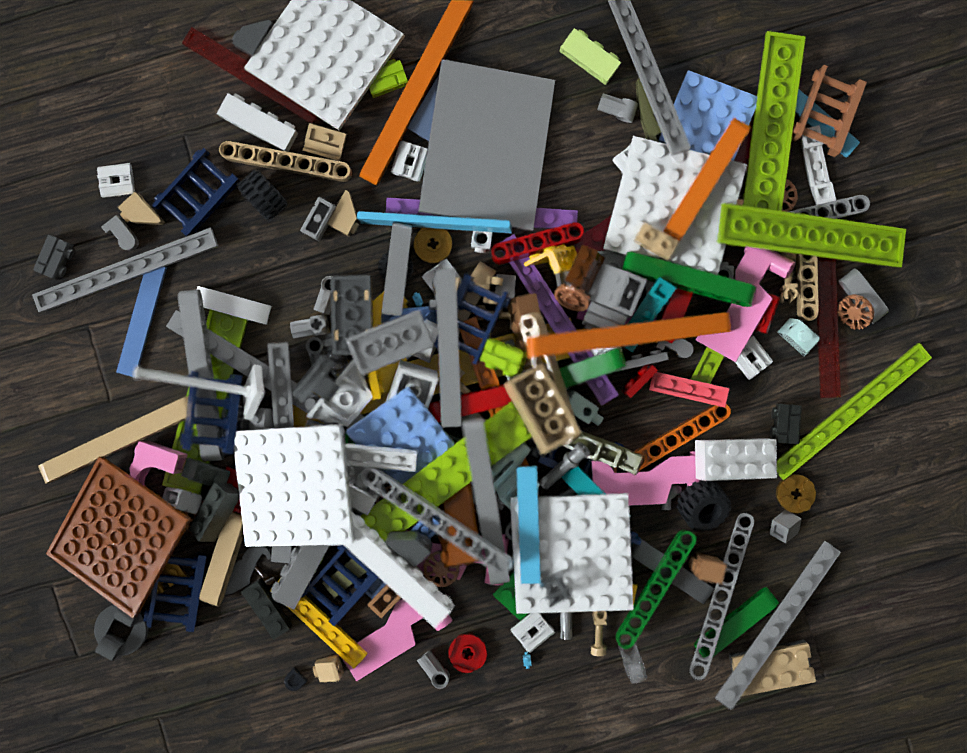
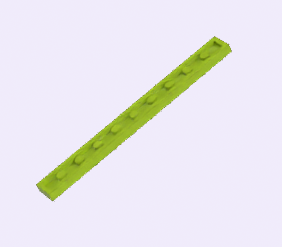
[777,343,932,480]

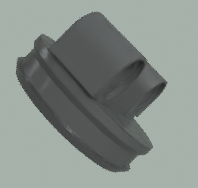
[292,355,341,403]
[94,604,149,661]

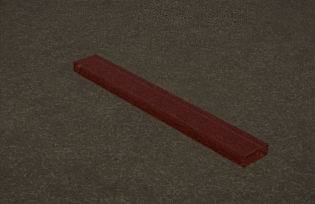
[182,27,317,124]
[817,257,841,398]

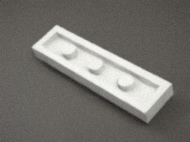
[344,444,417,472]

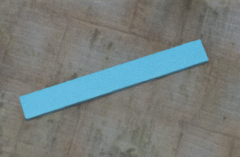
[357,211,512,233]

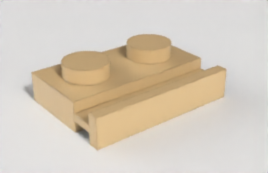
[303,123,347,161]

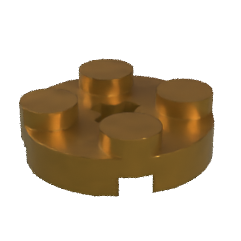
[414,228,452,263]
[776,474,816,513]

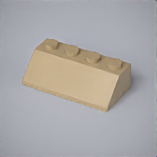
[504,364,581,454]

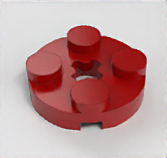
[449,633,487,673]

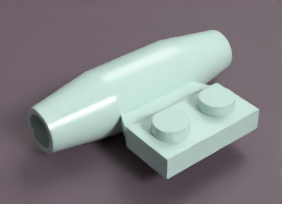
[471,442,540,510]

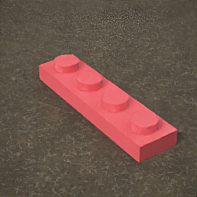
[649,372,730,408]

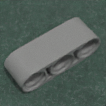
[839,268,889,324]

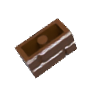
[565,245,605,293]

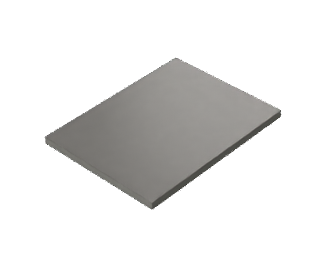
[418,59,555,231]

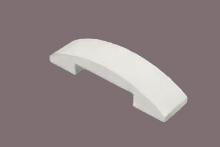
[800,125,836,205]
[197,286,272,325]

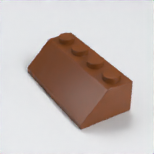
[438,483,479,568]

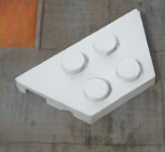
[307,358,373,426]

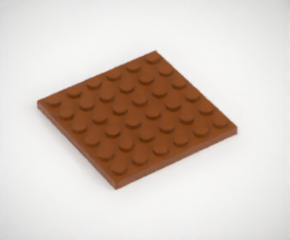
[46,457,191,618]

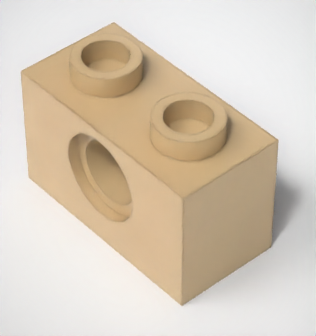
[634,222,679,261]

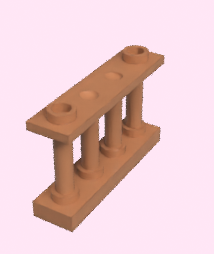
[792,65,867,157]

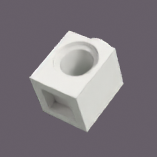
[471,231,492,253]

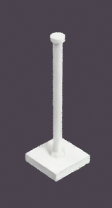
[133,364,264,420]

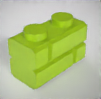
[369,59,408,98]
[480,338,528,377]

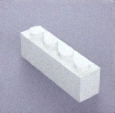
[217,94,298,152]

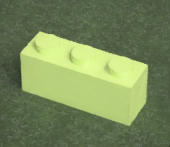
[560,28,621,85]

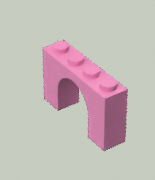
[129,440,188,485]

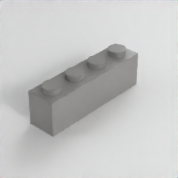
[271,545,329,609]

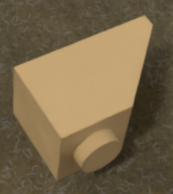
[327,190,359,237]
[118,192,165,225]
[313,654,344,682]

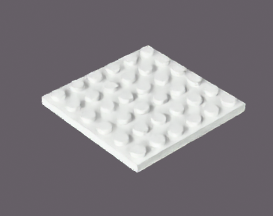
[244,0,405,131]
[603,136,747,275]
[234,425,355,546]
[510,493,633,614]

